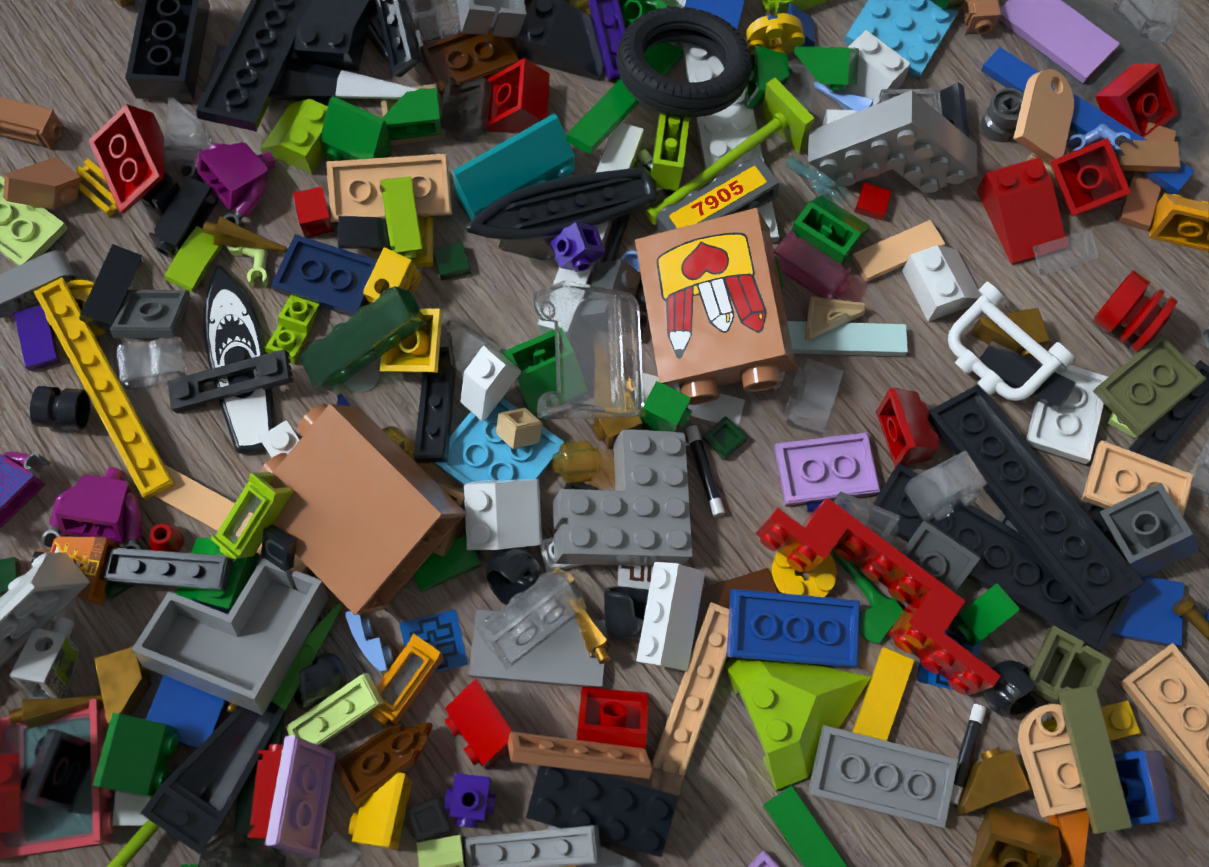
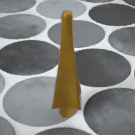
[203,216,287,253]
[563,583,611,664]
[9,694,103,729]

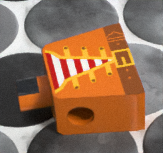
[31,537,120,606]

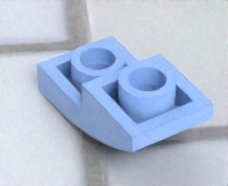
[345,611,394,676]

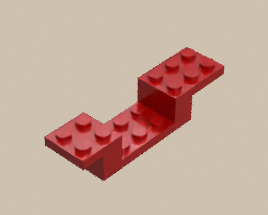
[755,497,1001,695]

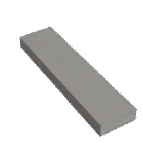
[464,825,601,867]

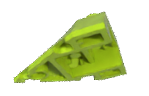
[724,658,871,791]

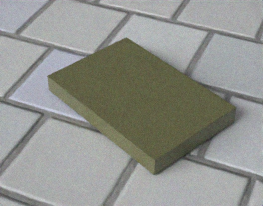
[1093,334,1206,437]

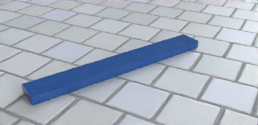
[981,47,1195,194]

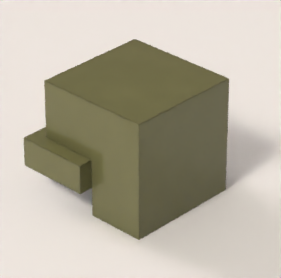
[1027,625,1111,705]

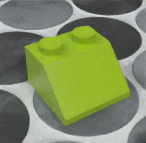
[260,99,328,175]

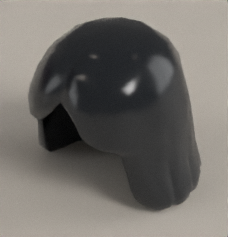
[604,586,647,640]
[293,653,347,709]

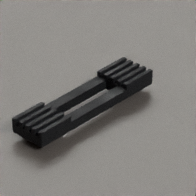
[168,349,293,413]

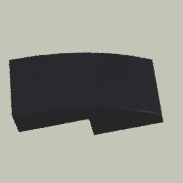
[338,216,395,251]

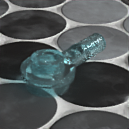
[786,156,837,196]

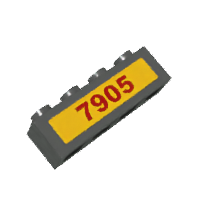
[657,156,779,233]

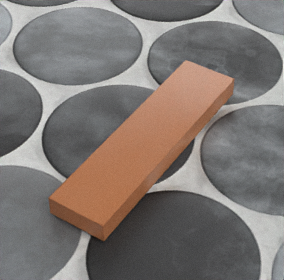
[1118,122,1177,231]
[508,732,652,779]

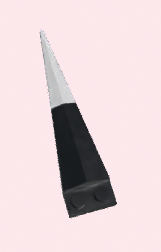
[205,45,439,101]

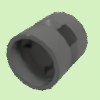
[980,88,1024,142]

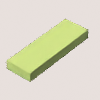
[285,673,384,746]

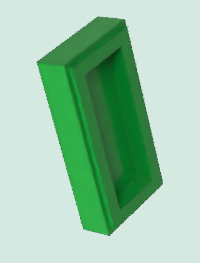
[414,536,481,593]

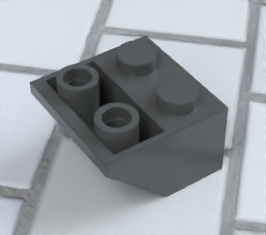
[579,259,650,343]

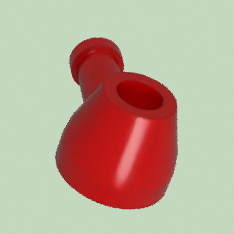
[149,523,184,552]

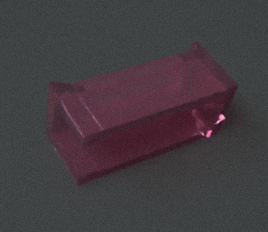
[774,229,852,299]

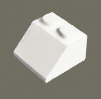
[824,30,911,105]
[902,245,981,322]
[464,479,542,550]

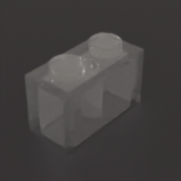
[783,359,844,437]
[904,450,987,521]

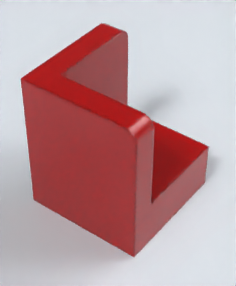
[293,187,334,238]

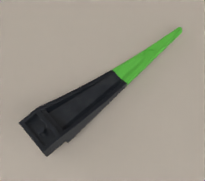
[140,603,342,854]

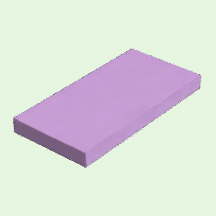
[999,0,1120,83]

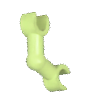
[226,245,270,287]

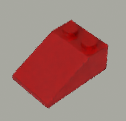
[88,104,164,214]
[976,157,1067,265]

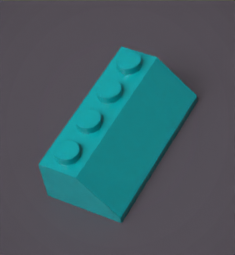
[452,113,575,221]

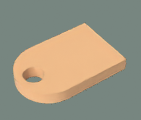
[1014,69,1074,163]
[1018,704,1086,818]

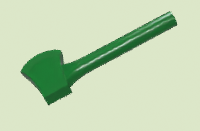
[831,547,904,644]

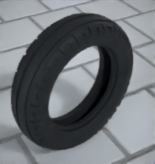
[617,7,751,118]

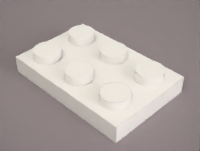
[1026,365,1108,464]

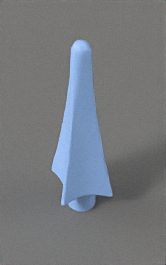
[813,82,873,111]

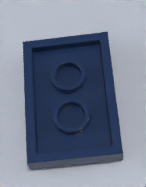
[271,234,377,318]

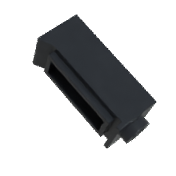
[149,176,218,257]

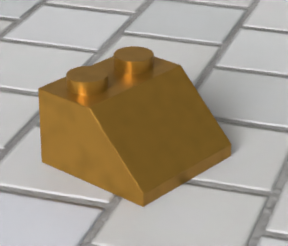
[970,806,1062,867]

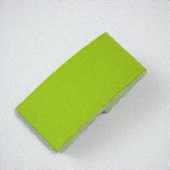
[164,226,224,292]
[265,295,320,364]

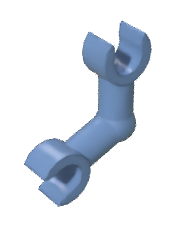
[1068,124,1134,155]

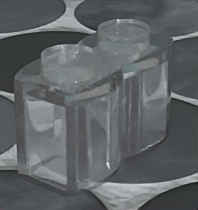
[117,336,189,390]

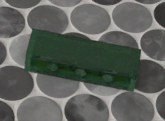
[299,286,427,391]

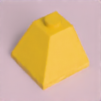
[380,309,442,373]
[349,773,413,851]

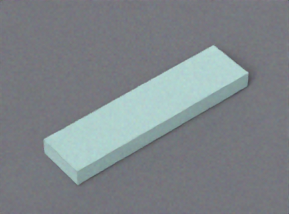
[787,321,908,356]

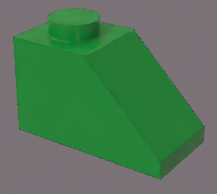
[745,45,790,109]
[794,46,859,90]
[382,88,443,141]
[640,381,692,432]
[951,583,1020,647]

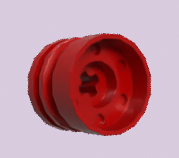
[1092,269,1178,353]

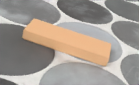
[851,220,945,282]

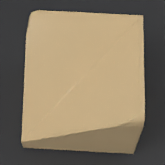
[496,408,543,449]

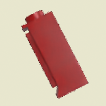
[248,744,284,840]

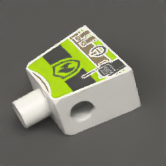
[10,617,79,699]

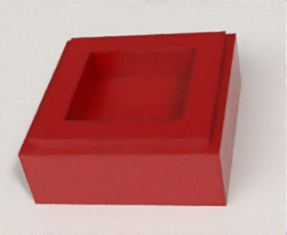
[854,182,892,220]

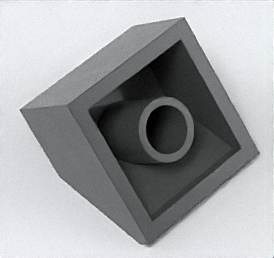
[1100,483,1200,578]

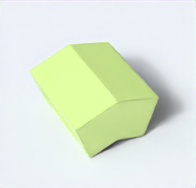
[416,835,465,867]

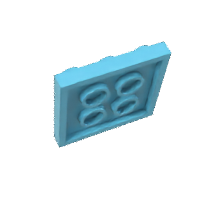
[844,0,958,79]
[432,398,565,487]

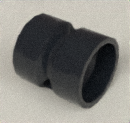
[30,386,91,430]

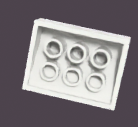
[0,552,90,668]

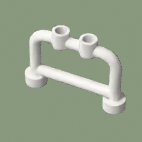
[948,282,1076,401]

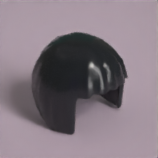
[486,548,541,607]
[982,660,1037,717]

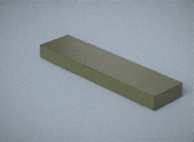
[1058,685,1132,834]

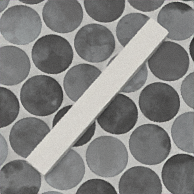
[538,122,644,341]

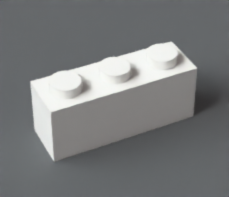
[636,562,705,671]

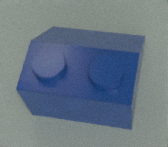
[1113,750,1176,826]

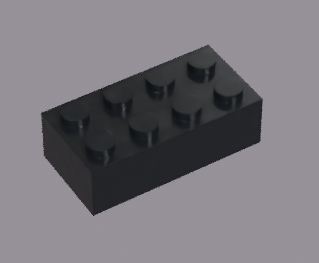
[125,0,210,102]
[526,765,683,858]

